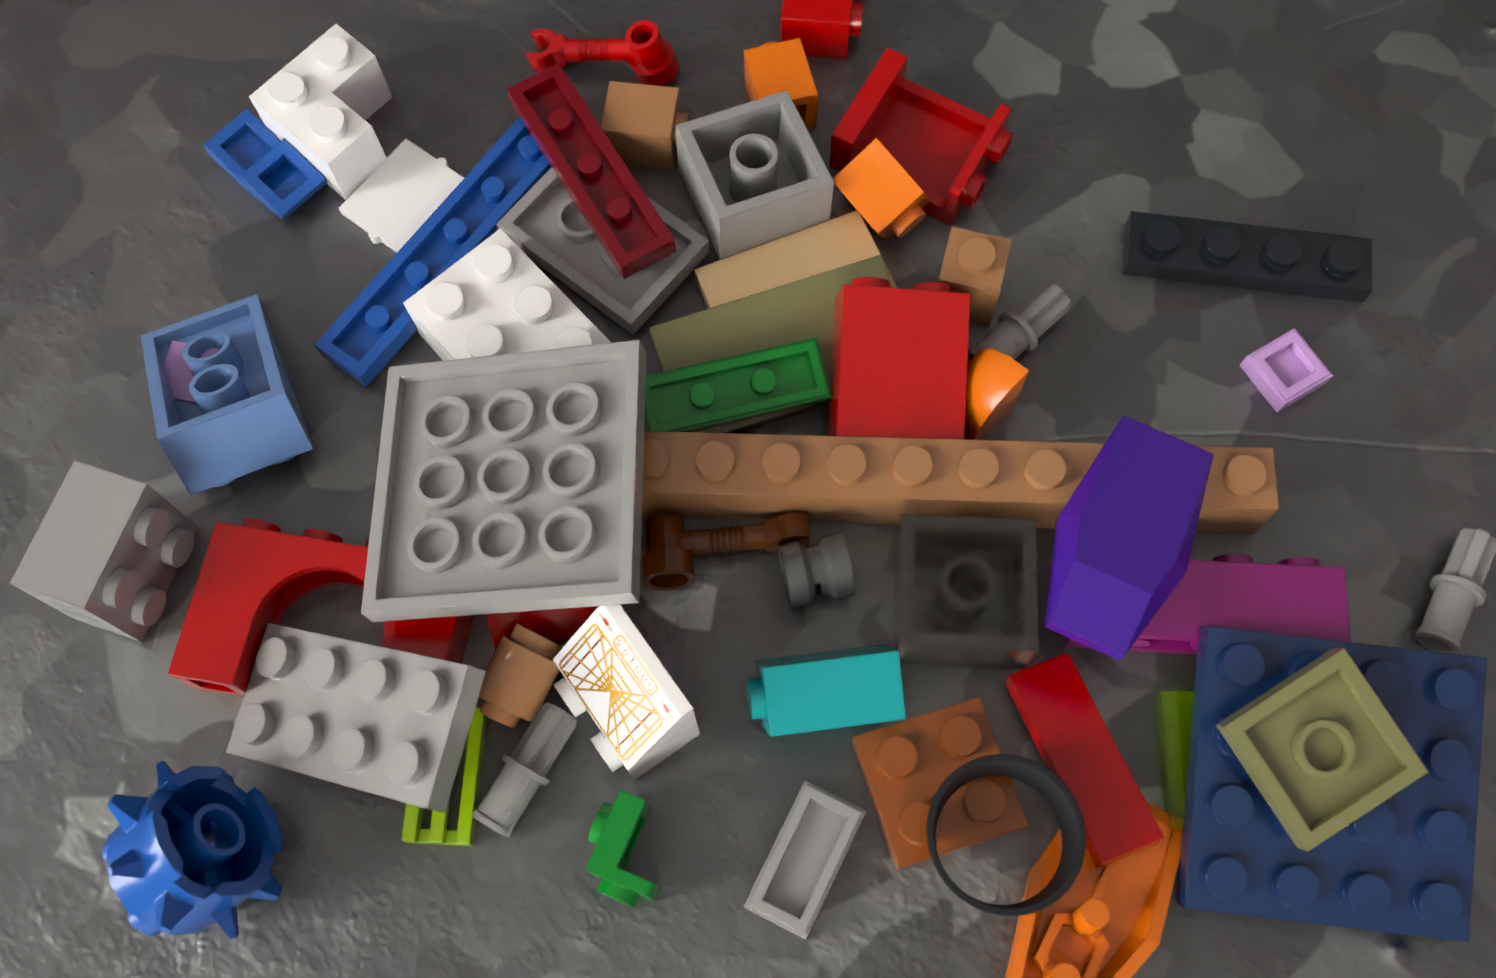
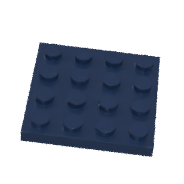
[1177,626,1487,942]

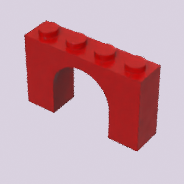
[168,518,474,697]

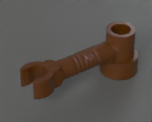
[642,512,810,591]

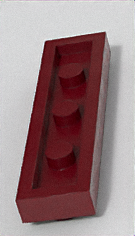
[507,63,677,279]

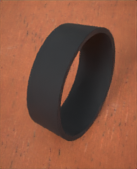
[927,754,1086,916]

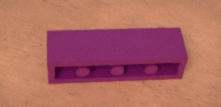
[1064,554,1351,655]

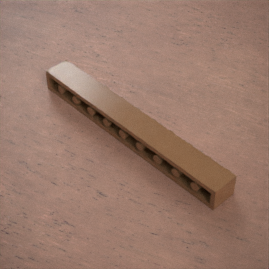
[642,431,1279,534]

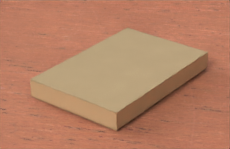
[694,210,897,309]

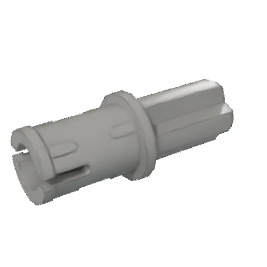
[967,284,1071,364]
[1414,528,1496,654]
[472,702,577,838]

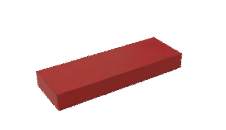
[1005,653,1164,868]

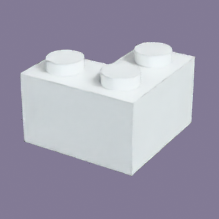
[249,24,392,200]

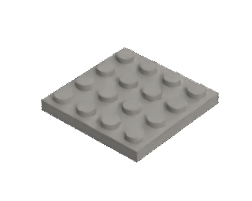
[361,340,647,622]

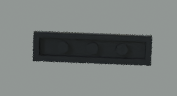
[1123,211,1372,303]

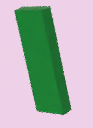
[644,337,832,432]

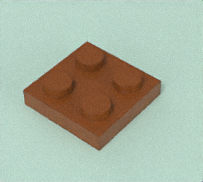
[852,696,1029,871]

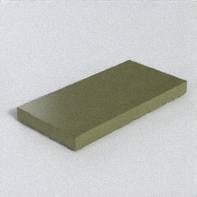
[648,254,893,433]

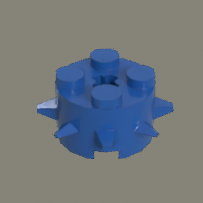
[102,761,283,939]

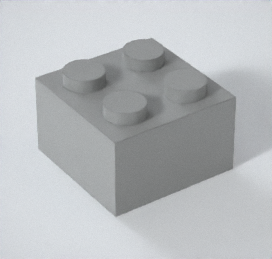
[676,90,834,260]
[10,460,198,642]

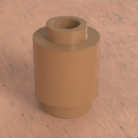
[479,624,564,729]

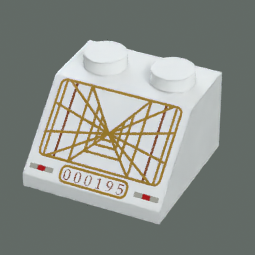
[553,604,700,781]

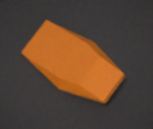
[1005,800,1183,978]

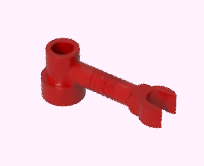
[525,20,680,86]

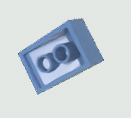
[141,294,313,495]

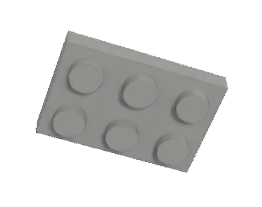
[496,167,710,335]

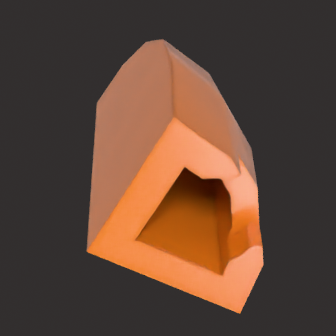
[964,349,1029,440]

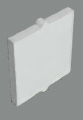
[339,139,464,253]

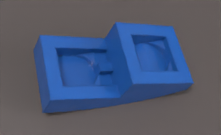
[203,108,327,220]

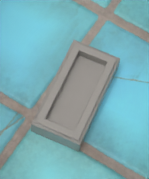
[744,781,866,940]

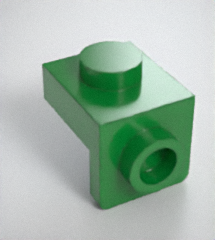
[585,790,661,908]

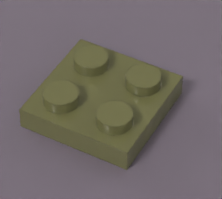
[1216,648,1428,852]

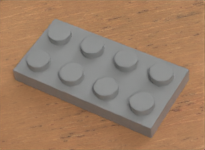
[226,623,486,812]

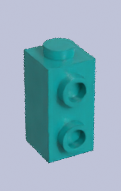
[746,644,906,737]

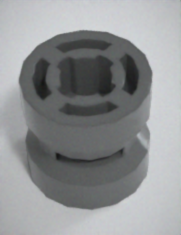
[777,532,855,609]

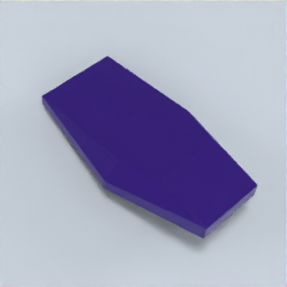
[1045,415,1214,660]

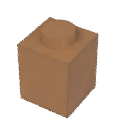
[601,81,691,170]
[938,226,1012,326]

